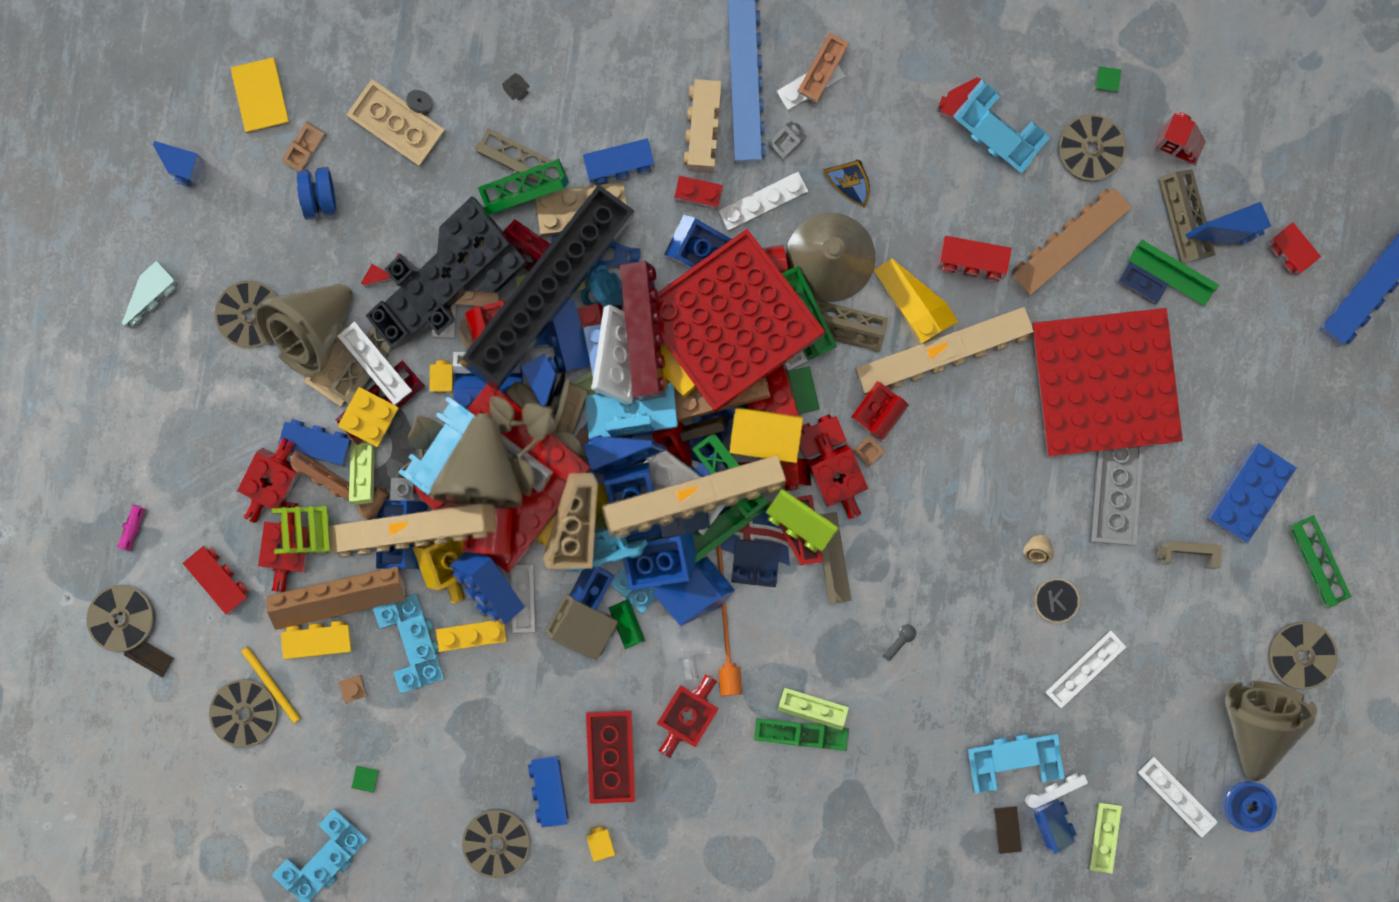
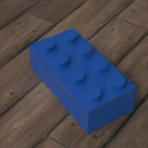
[1206,443,1297,544]

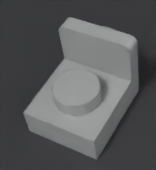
[768,121,807,158]
[389,478,413,501]

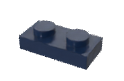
[1118,262,1169,304]

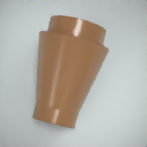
[357,487,389,520]

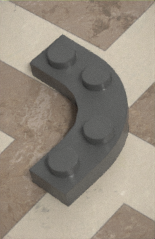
[374,408,416,491]

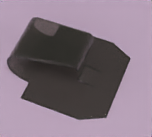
[502,73,530,101]

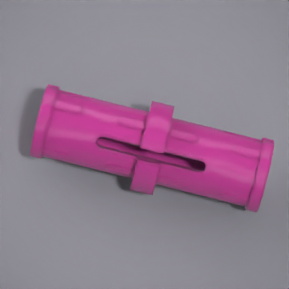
[117,504,146,551]

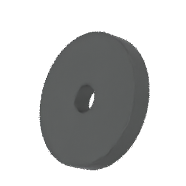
[406,90,433,113]

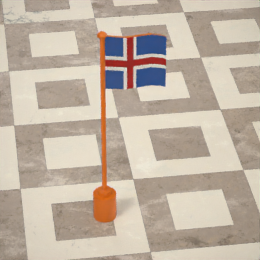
[717,506,790,696]

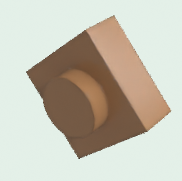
[853,435,885,467]
[338,675,367,703]

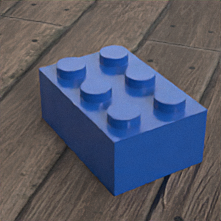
[450,552,525,625]

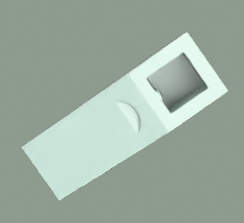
[122,261,177,328]

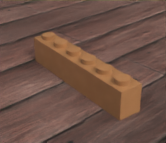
[1011,187,1132,297]
[267,566,406,630]

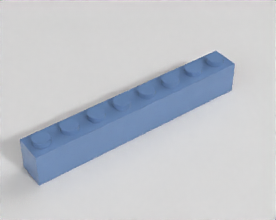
[728,0,766,164]

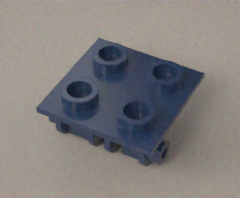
[731,539,781,587]

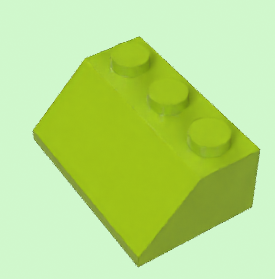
[766,489,838,553]

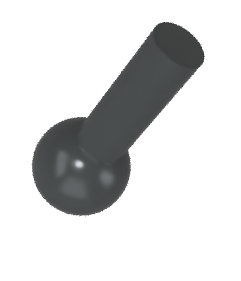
[883,624,916,661]

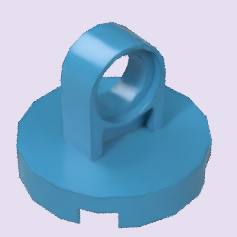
[581,265,624,308]

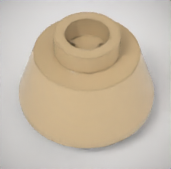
[1023,535,1054,564]

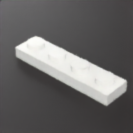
[718,172,808,231]
[338,322,412,406]
[1045,631,1126,709]
[1137,757,1218,838]

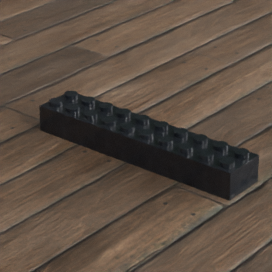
[461,184,635,391]

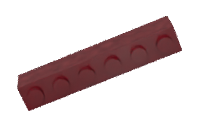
[620,261,668,401]

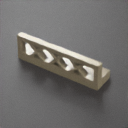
[475,128,567,184]
[1159,169,1216,263]
[815,300,888,352]
[329,326,393,404]
[819,512,851,604]

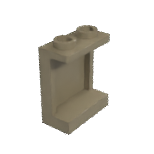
[1157,541,1222,569]
[545,594,618,661]

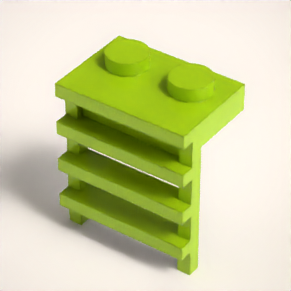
[271,506,330,555]

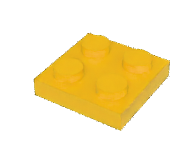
[338,387,399,448]

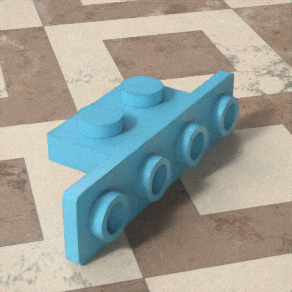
[566,527,648,572]

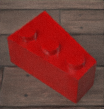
[1155,112,1206,166]
[737,458,812,493]
[768,495,823,566]

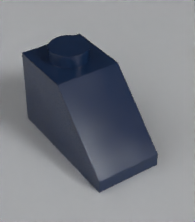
[660,511,711,538]

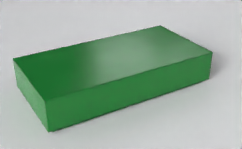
[788,366,820,414]
[608,599,646,649]

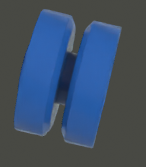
[297,166,337,220]
[1222,781,1277,832]

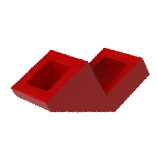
[361,253,407,288]

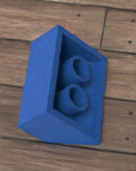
[520,354,559,407]
[453,369,523,409]
[376,500,428,569]
[623,532,696,590]
[528,755,569,827]

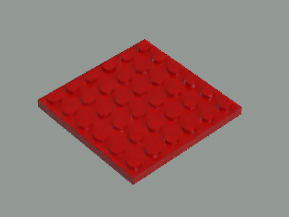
[656,229,826,413]
[1032,308,1183,457]
[413,384,591,573]

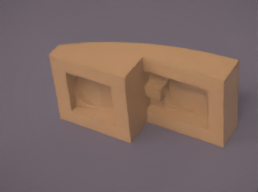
[281,122,326,171]

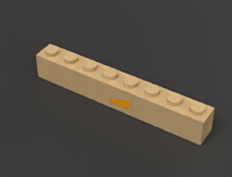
[855,307,1034,395]
[602,455,786,538]
[328,504,496,557]

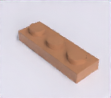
[797,33,849,103]
[290,449,349,500]

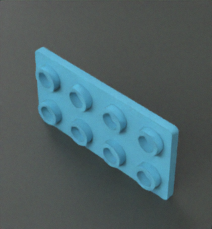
[585,383,678,439]

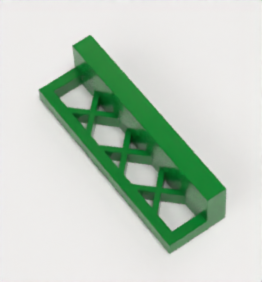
[478,158,569,214]
[1127,240,1219,307]
[781,265,837,360]
[692,433,770,520]
[693,498,766,563]
[1289,515,1352,608]

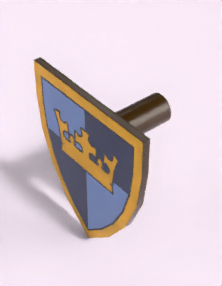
[823,160,870,207]

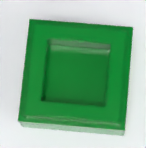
[1096,66,1121,93]
[351,766,379,793]

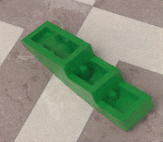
[754,718,849,751]

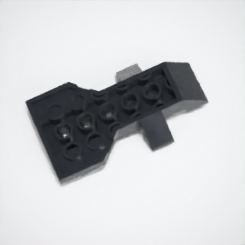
[365,196,529,349]

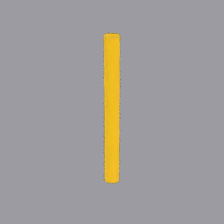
[240,646,301,724]

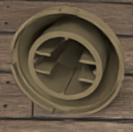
[786,213,875,302]
[255,284,352,377]
[430,413,522,508]
[1225,681,1317,781]

